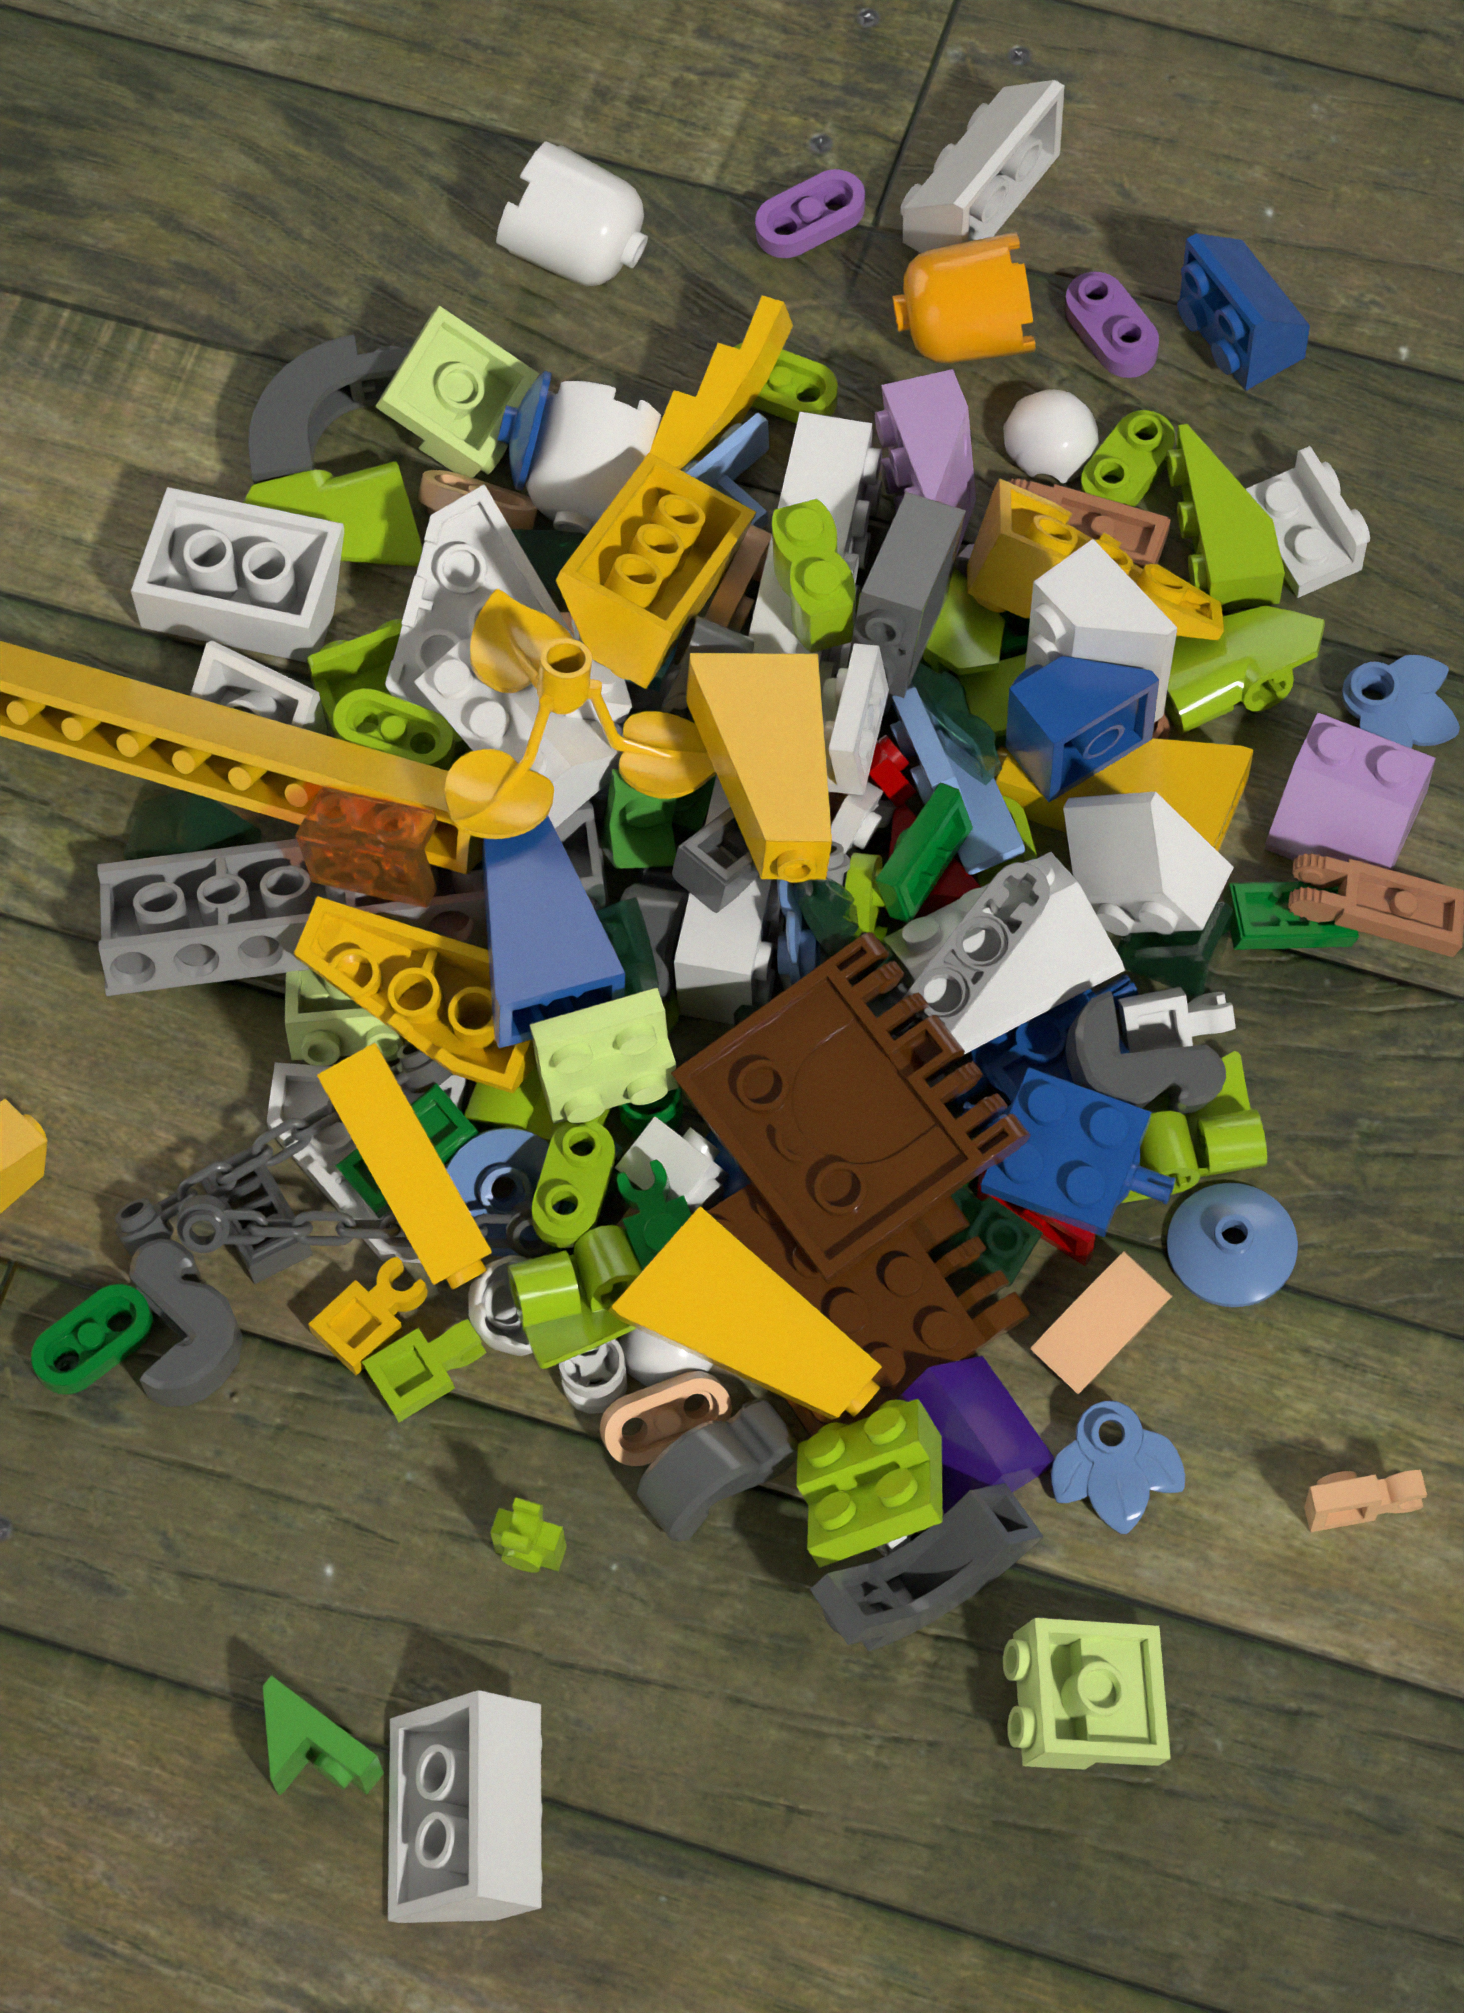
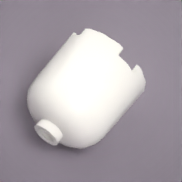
[496,141,648,287]
[526,381,662,537]

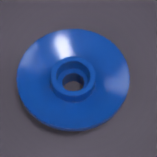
[497,371,552,491]

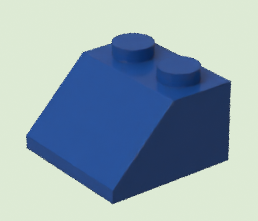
[1006,656,1159,803]

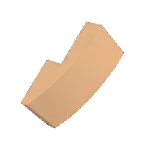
[1030,1251,1173,1394]

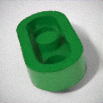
[31,1284,153,1395]

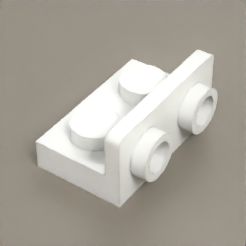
[1246,446,1370,598]
[821,644,889,795]

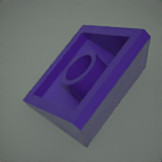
[896,1356,1055,1515]

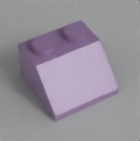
[1264,713,1436,870]

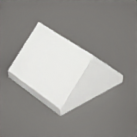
[190,641,328,736]

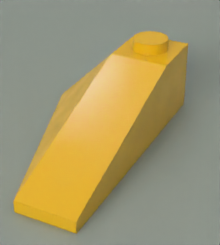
[967,478,1224,641]
[294,896,536,1093]

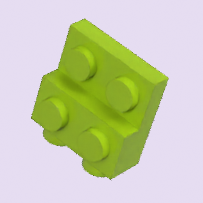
[796,1398,942,1568]

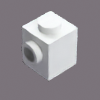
[615,1117,730,1214]

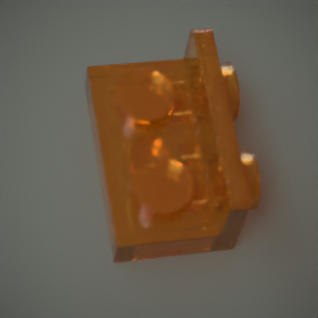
[296,787,438,908]

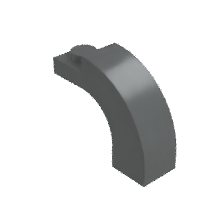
[248,335,412,484]
[810,1483,1044,1651]

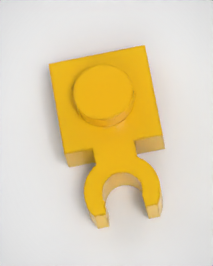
[308,1257,428,1376]

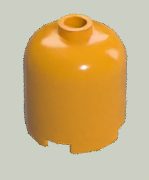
[892,232,1036,363]

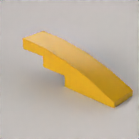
[650,295,793,470]

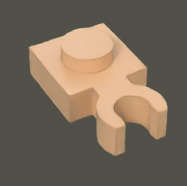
[1304,1470,1427,1532]

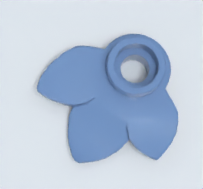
[1342,655,1460,749]
[777,879,820,986]
[1051,1401,1185,1534]

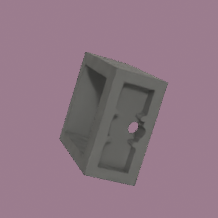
[847,492,966,698]

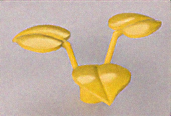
[444,589,716,839]

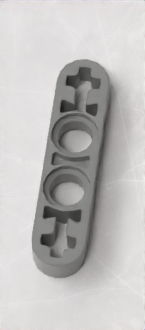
[894,862,1050,1037]

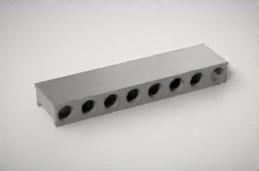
[97,800,612,996]

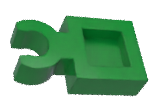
[617,1159,692,1271]

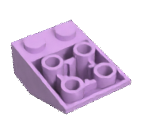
[875,369,976,557]

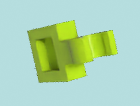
[362,1319,486,1422]
[490,1497,567,1573]

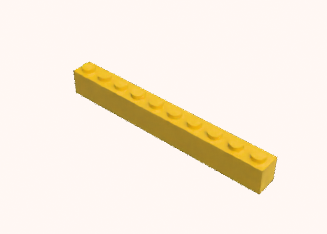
[0,641,483,875]

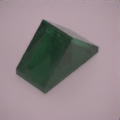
[123,790,262,861]
[1116,902,1233,997]

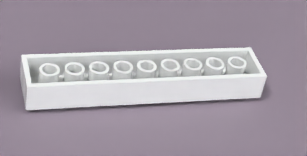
[674,412,882,1025]

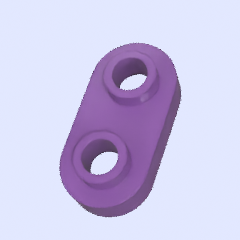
[755,169,865,258]
[1065,272,1159,378]

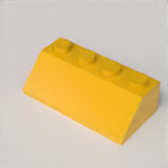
[556,453,757,689]

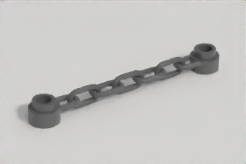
[115,1042,452,1257]
[177,1195,553,1258]

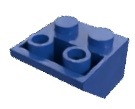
[1177,233,1310,391]

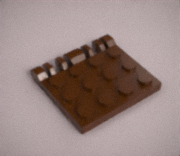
[671,932,1031,1284]
[707,1183,1030,1438]

